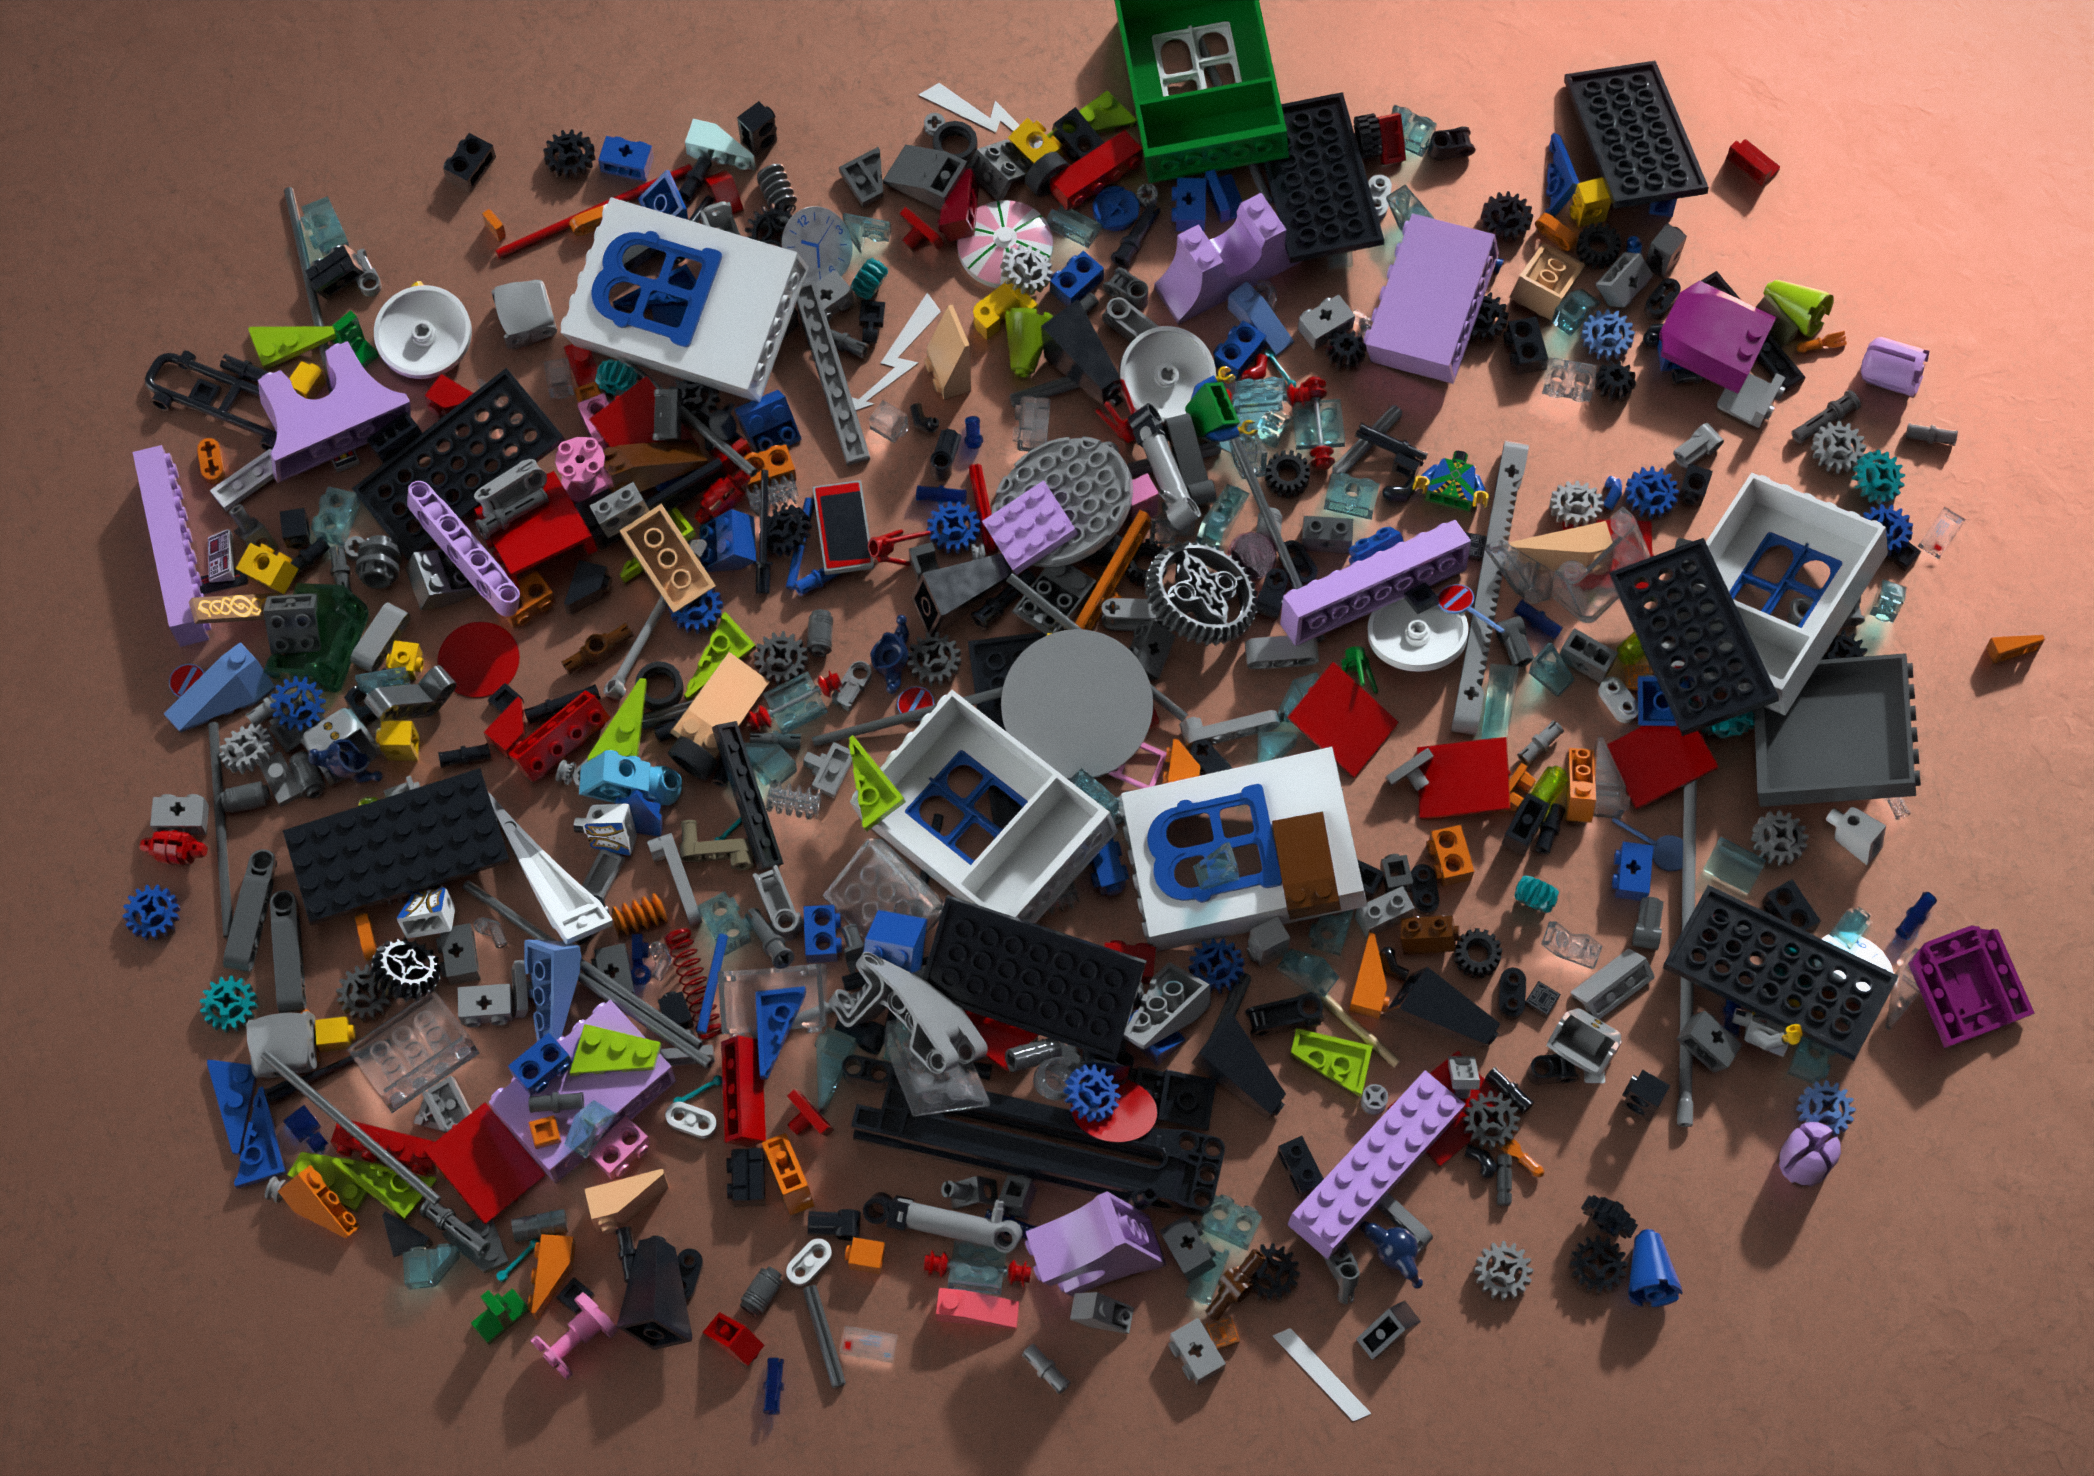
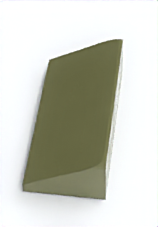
[1756,294,1799,348]

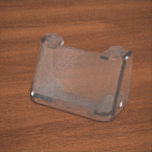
[1551,506,1651,623]
[718,963,827,1038]

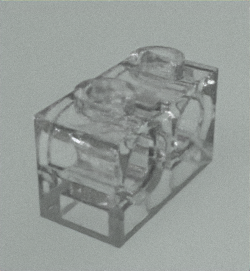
[1542,357,1597,402]

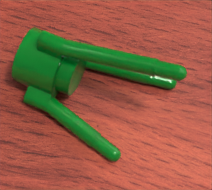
[1341,646,1379,694]

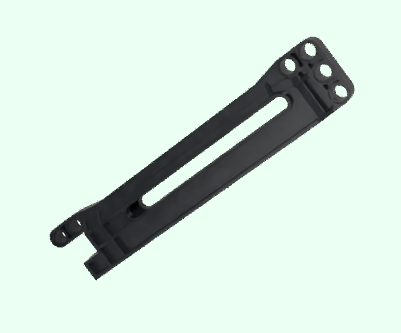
[842,1055,1225,1216]

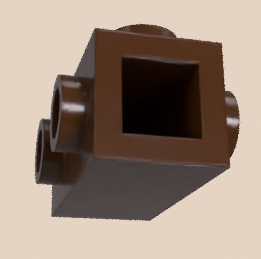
[1401,915,1460,954]

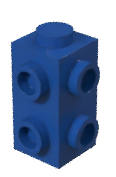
[1348,527,1404,565]
[1088,837,1129,896]

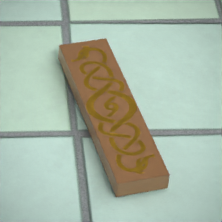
[189,593,284,624]

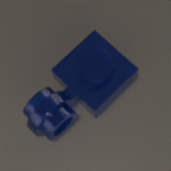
[631,934,651,986]
[283,1105,328,1153]

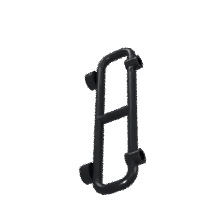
[145,350,277,451]

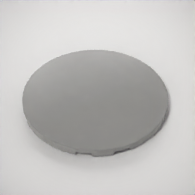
[992,436,1133,567]
[1001,629,1153,780]

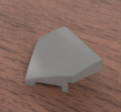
[414,1076,472,1133]

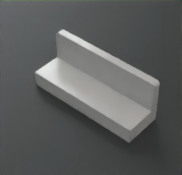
[1571,949,1655,1019]

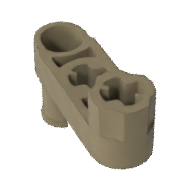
[680,820,754,870]

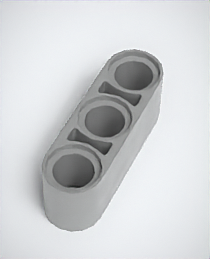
[350,603,411,673]
[1245,636,1319,669]

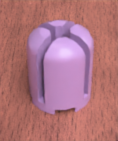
[1861,337,1930,397]
[1779,1122,1841,1187]

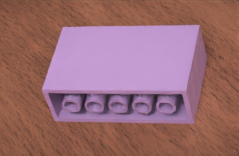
[1364,213,1499,384]
[489,999,676,1184]

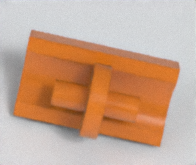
[1509,763,1536,812]

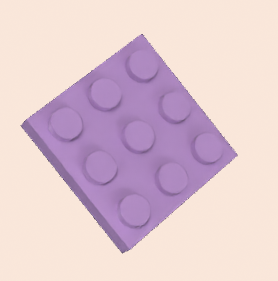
[982,480,1078,575]

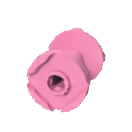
[555,437,609,504]
[530,1292,618,1380]

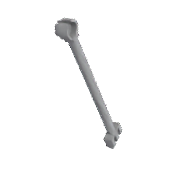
[603,539,707,700]

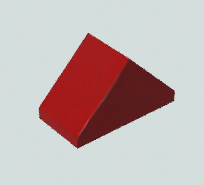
[704,170,744,215]

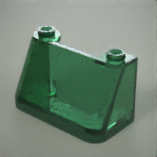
[263,583,369,693]

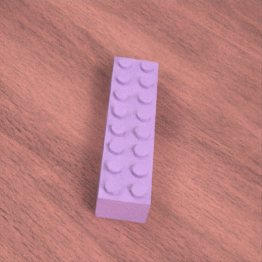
[133,445,211,647]
[1280,520,1471,646]
[1287,1070,1465,1260]

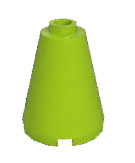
[1763,280,1834,337]
[1005,308,1053,377]

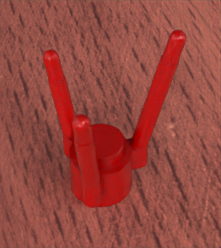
[1095,379,1135,443]
[868,529,931,566]

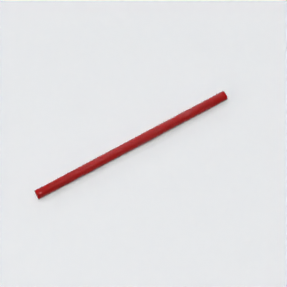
[495,164,692,259]

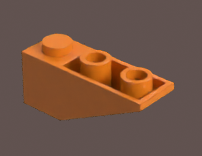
[1566,748,1596,823]
[278,1165,361,1238]
[528,1234,576,1319]

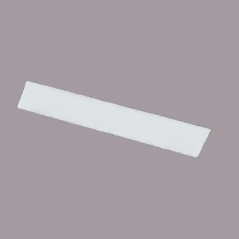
[1273,1328,1371,1421]

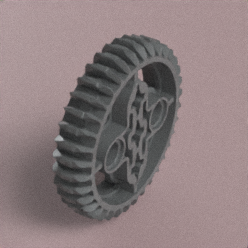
[1144,540,1259,646]

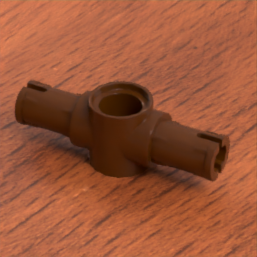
[561,623,634,675]
[1205,1249,1266,1320]

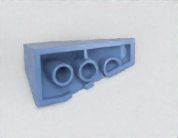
[164,642,276,733]
[524,939,581,1041]

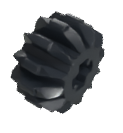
[1325,329,1367,371]
[1594,360,1636,402]

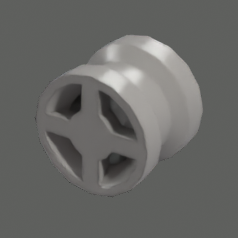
[1361,1084,1388,1115]

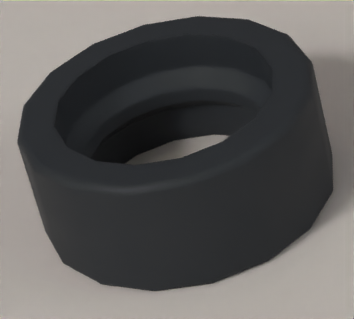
[932,121,978,165]
[1025,152,1070,197]
[635,661,684,711]
[668,736,718,780]

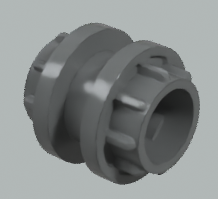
[355,535,402,589]

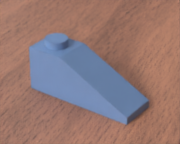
[1227,281,1294,357]

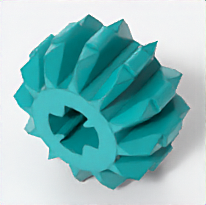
[851,258,888,300]
[595,359,638,396]
[1514,876,1559,913]

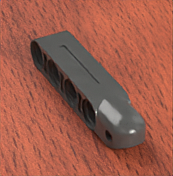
[223,849,277,972]
[270,890,307,1013]

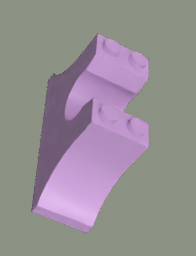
[1154,193,1302,325]
[258,341,411,483]
[1025,1192,1166,1297]

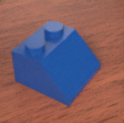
[864,910,928,973]

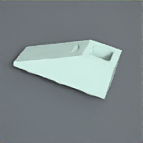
[685,119,756,170]

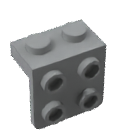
[1717,373,1786,428]

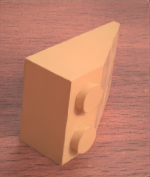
[1509,242,1585,320]
[585,1169,669,1234]

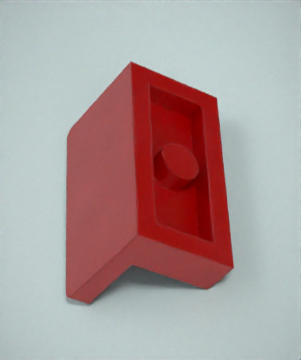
[1726,139,1780,187]

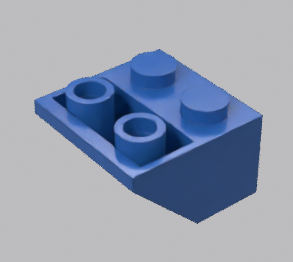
[734,390,802,453]
[699,509,756,572]

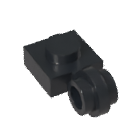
[859,300,885,346]

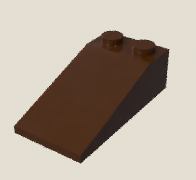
[600,439,709,493]
[1272,811,1341,920]

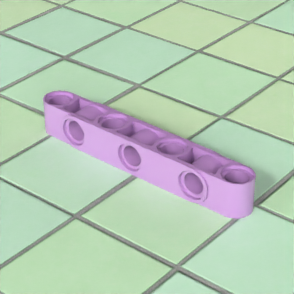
[407,481,520,616]

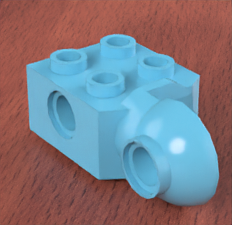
[579,750,682,806]

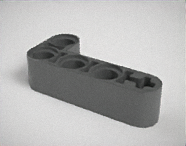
[1164,413,1217,508]
[364,665,457,721]

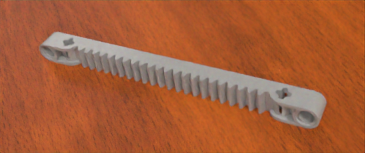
[1451,441,1529,736]

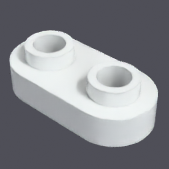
[1368,175,1392,220]
[1598,677,1638,723]
[665,1102,717,1139]
[786,1239,832,1286]

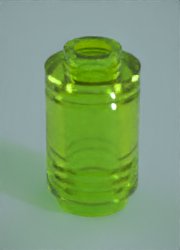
[1617,631,1645,665]
[1529,765,1568,810]

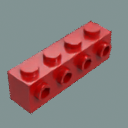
[1050,130,1142,211]
[508,690,611,782]
[721,1035,766,1147]
[330,1120,438,1176]

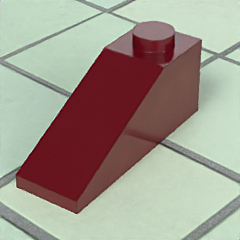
[937,168,979,241]

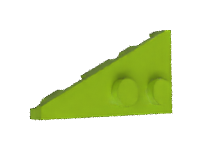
[849,735,906,832]

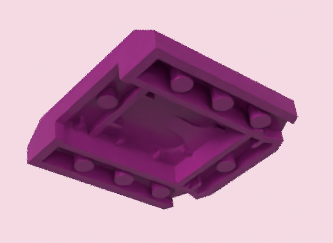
[1659,280,1776,394]
[1908,925,2035,1048]

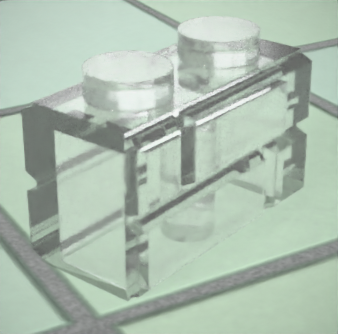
[1013,396,1050,452]

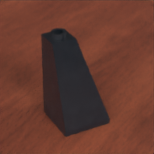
[1041,300,1121,405]
[911,553,1012,637]
[1383,967,1500,1048]
[1192,1012,1286,1119]
[617,1235,693,1350]

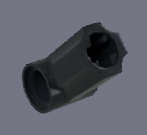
[930,428,962,481]
[833,1018,889,1055]
[808,1209,861,1241]

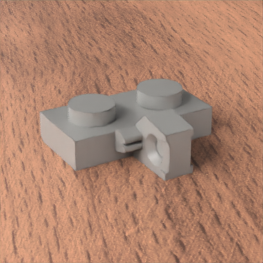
[803,742,853,799]

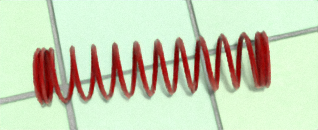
[664,928,725,1039]

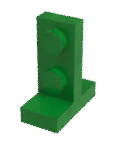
[331,310,379,368]
[471,1288,529,1345]

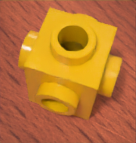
[386,640,424,682]

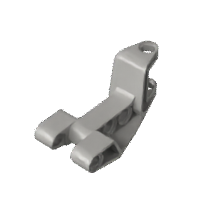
[829,952,988,1074]

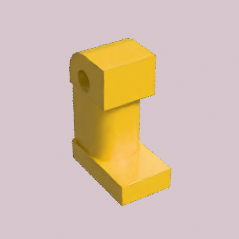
[973,281,1038,340]

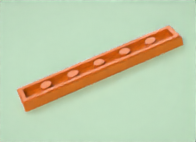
[1075,510,1153,631]

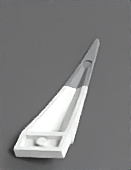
[489,793,613,945]

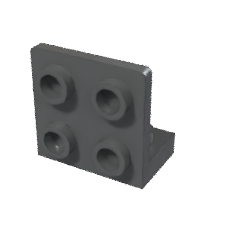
[967,139,1033,201]
[263,593,321,654]

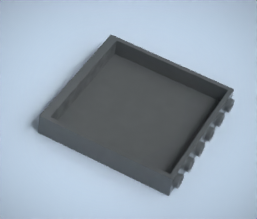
[1754,653,1921,807]

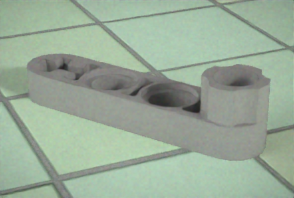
[1179,710,1280,749]
[647,833,703,927]
[1376,1193,1433,1255]

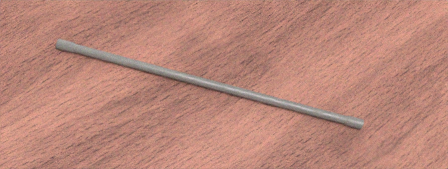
[1677,683,1699,1127]

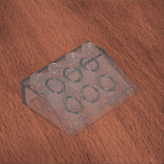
[822,838,944,939]
[346,990,480,1113]
[884,1020,990,1117]

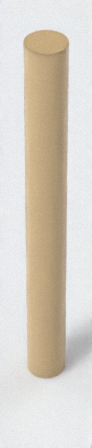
[1318,991,1401,1068]

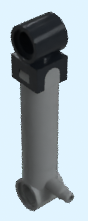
[1128,403,1201,530]
[863,1192,1022,1253]

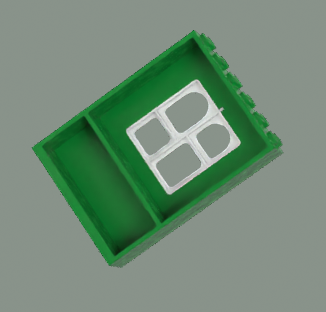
[1114,0,1289,183]

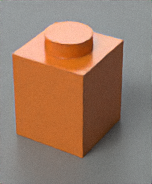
[845,1237,886,1275]

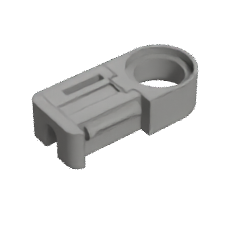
[355,249,382,296]
[832,661,872,711]

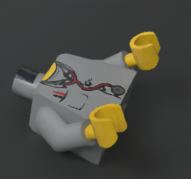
[1732,987,1804,1057]

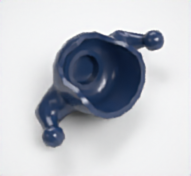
[870,615,910,694]
[308,739,383,783]
[1359,1221,1423,1289]

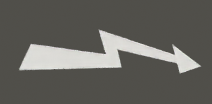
[919,83,1043,148]
[852,293,941,410]

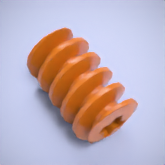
[611,893,668,939]

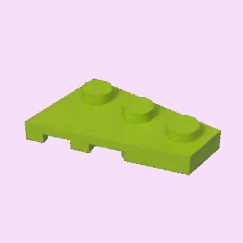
[570,1024,662,1076]
[1290,1028,1373,1097]
[287,1152,383,1212]

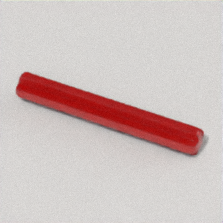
[969,463,998,554]

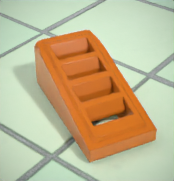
[1986,635,2045,664]

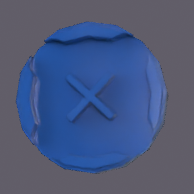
[1092,186,1140,231]

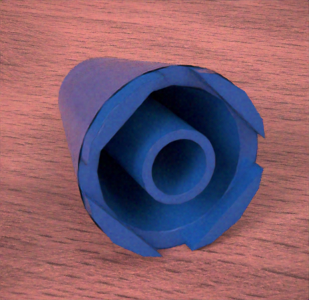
[1628,1229,1683,1307]

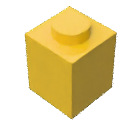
[289,361,326,400]
[315,1017,356,1052]

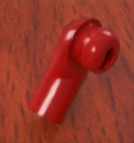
[1241,354,1268,384]

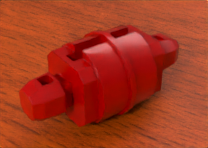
[695,470,751,524]
[139,830,208,866]

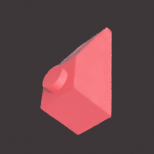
[936,1288,1019,1329]

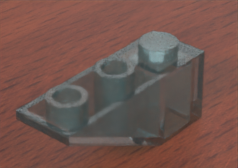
[1196,484,1250,551]

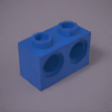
[1050,250,1104,307]
[1213,320,1267,381]
[803,905,842,963]
[508,1032,572,1096]

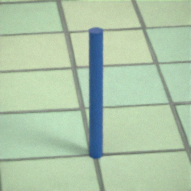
[786,497,814,590]
[696,934,728,1034]

